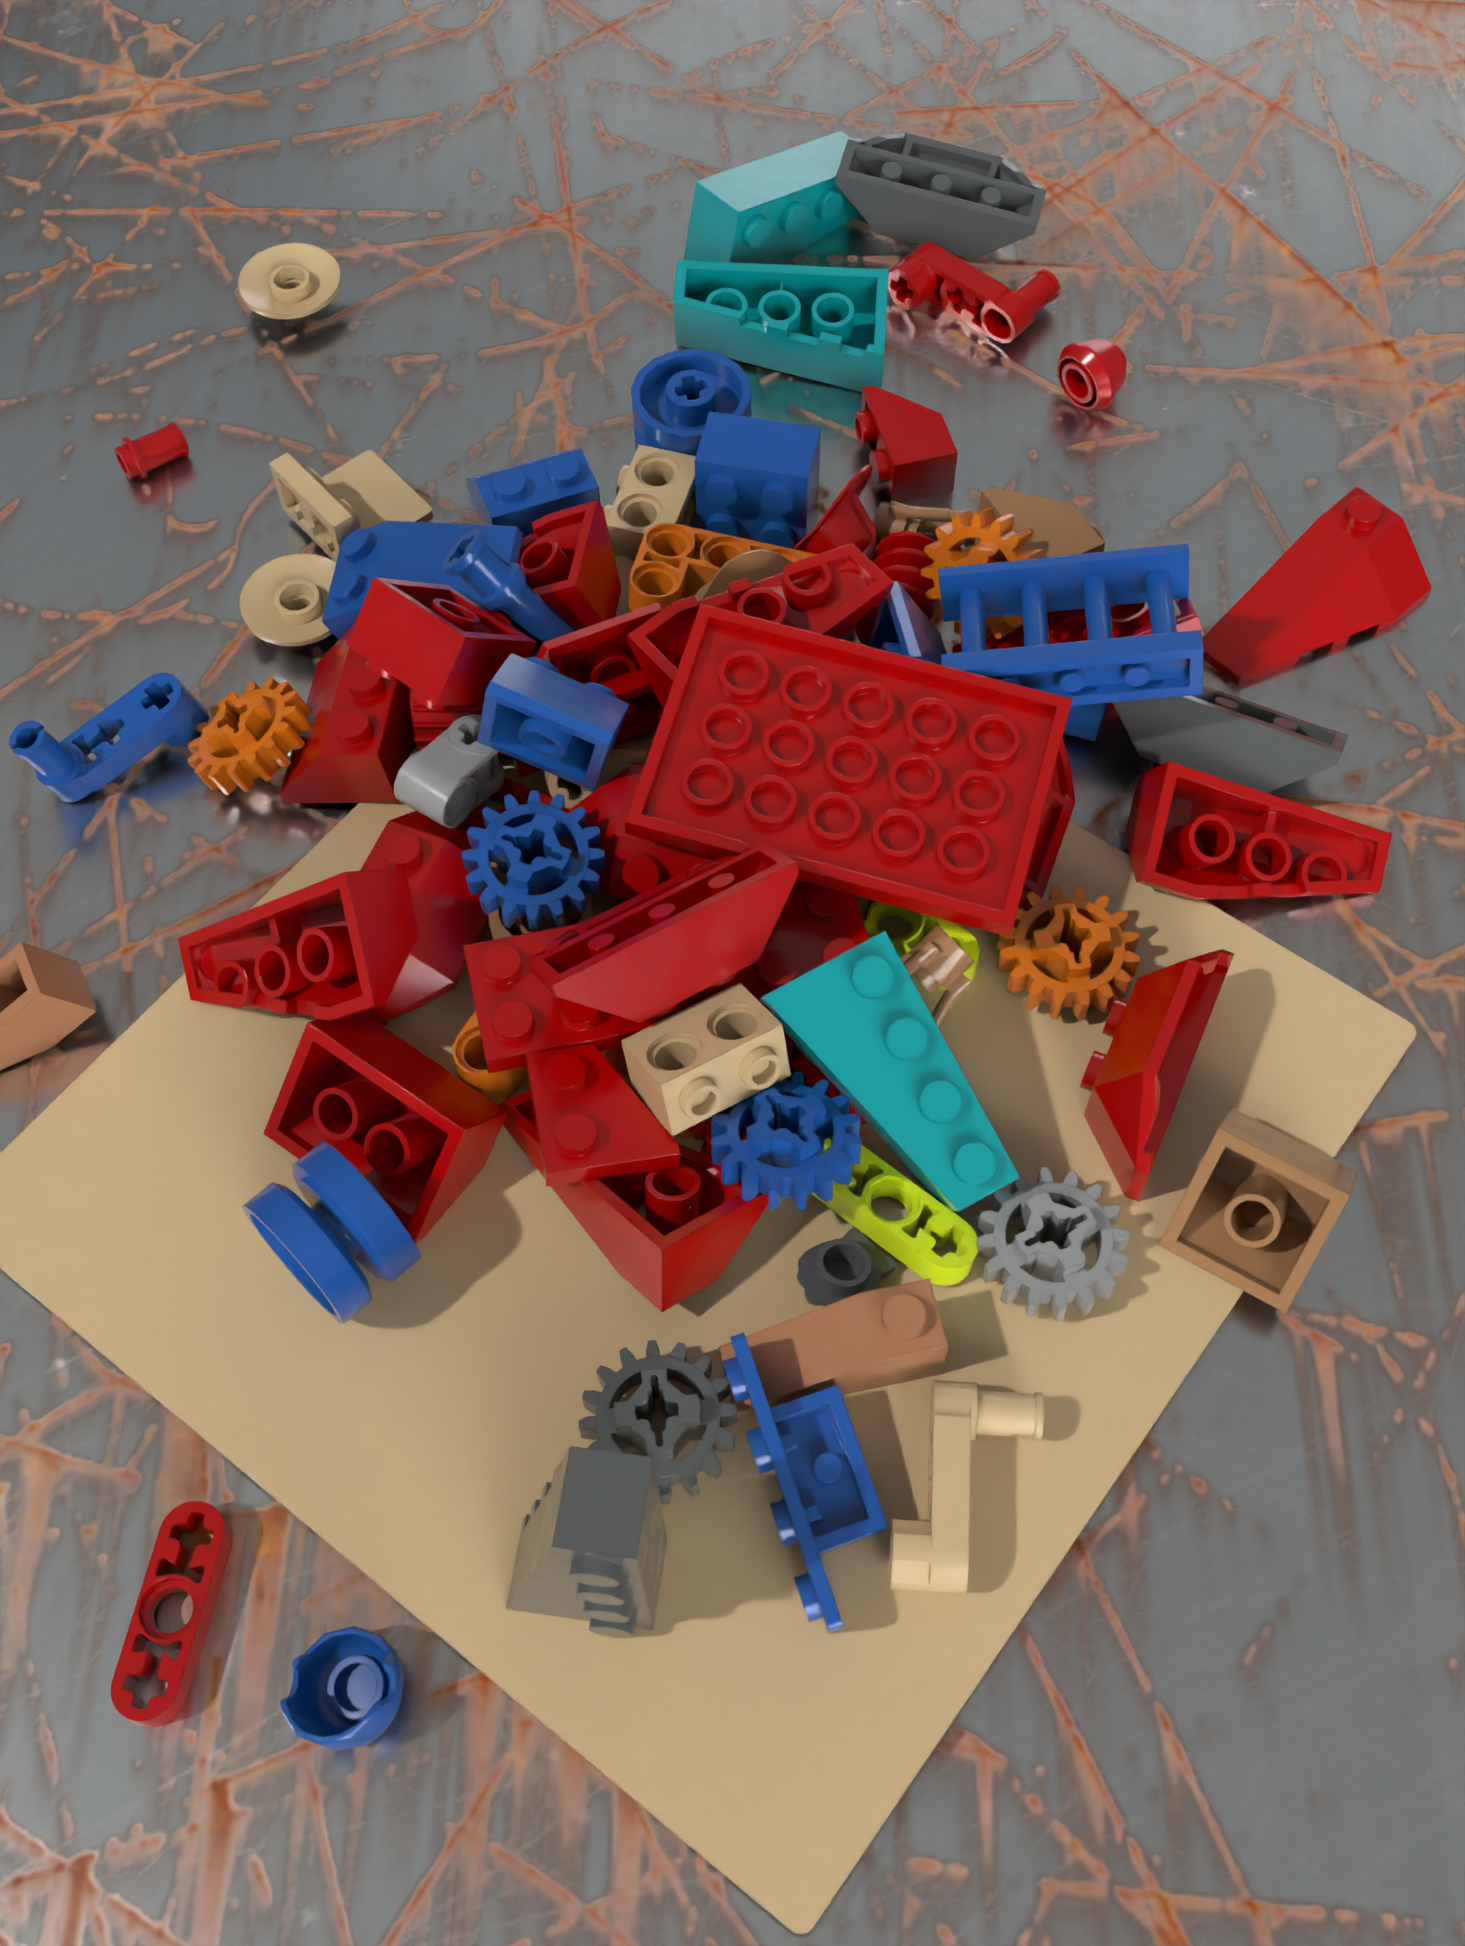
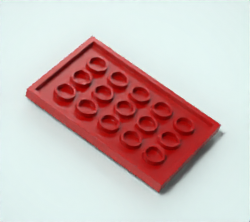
[625,603,1072,937]

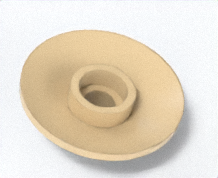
[238,243,342,319]
[239,553,336,646]

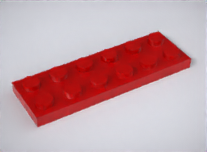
[463,881,869,1074]

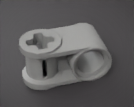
[394,714,505,829]

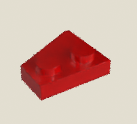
[526,1044,681,1187]

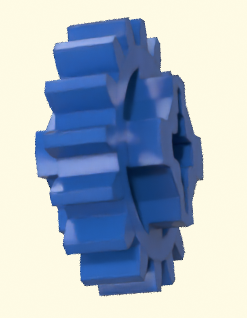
[462,790,605,932]
[711,1071,862,1210]

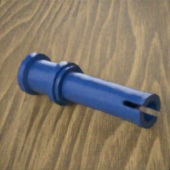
[442,528,577,646]

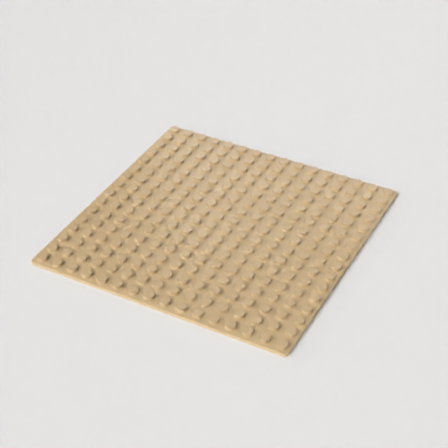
[0,555,1417,1935]

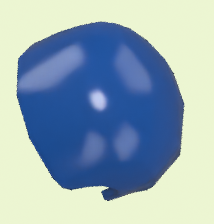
[280,1626,404,1751]

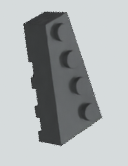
[506,1446,667,1638]

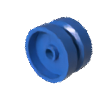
[631,349,751,456]
[242,1141,421,1324]

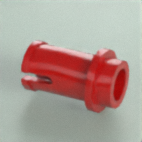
[114,422,189,480]

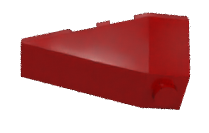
[627,543,894,709]
[178,869,420,1021]

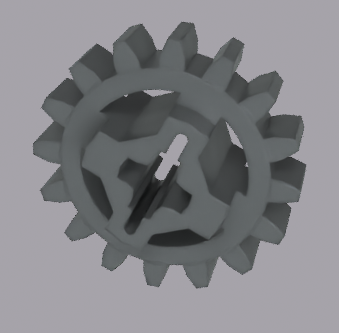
[579,1340,738,1505]

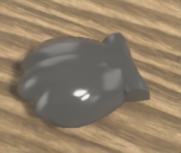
[797,1226,897,1306]

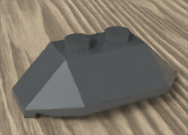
[835,133,1046,259]
[1112,685,1349,793]

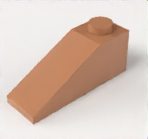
[0,942,97,1070]
[719,1278,948,1418]

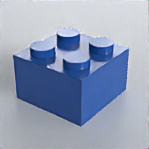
[694,411,821,549]

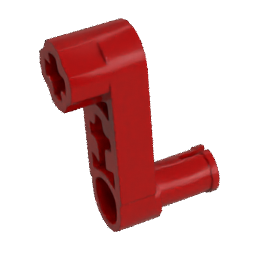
[888,242,1060,343]

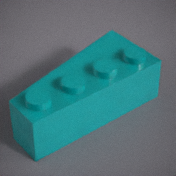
[683,131,860,265]
[673,260,889,392]
[759,931,1020,1212]

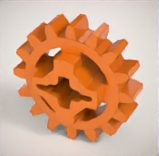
[921,507,1044,639]
[187,678,312,795]
[997,885,1140,1020]

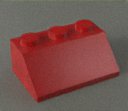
[279,623,415,803]
[263,1012,508,1243]

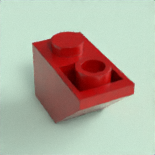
[854,385,958,503]

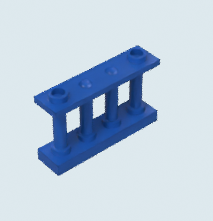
[938,543,1204,706]

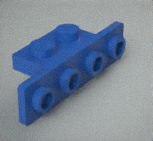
[722,1333,888,1634]

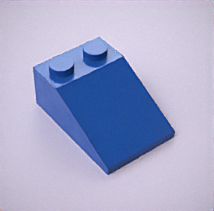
[322,521,523,639]

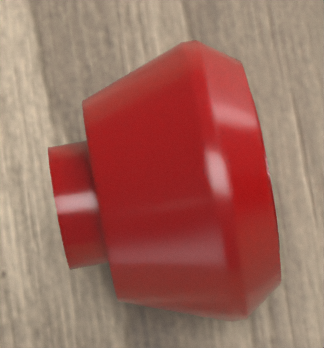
[1057,338,1127,411]

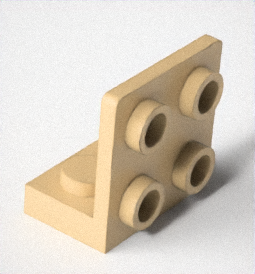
[269,450,434,562]

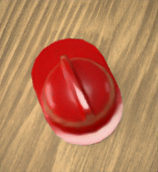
[793,464,877,560]

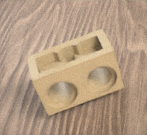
[604,444,697,561]
[621,982,791,1136]

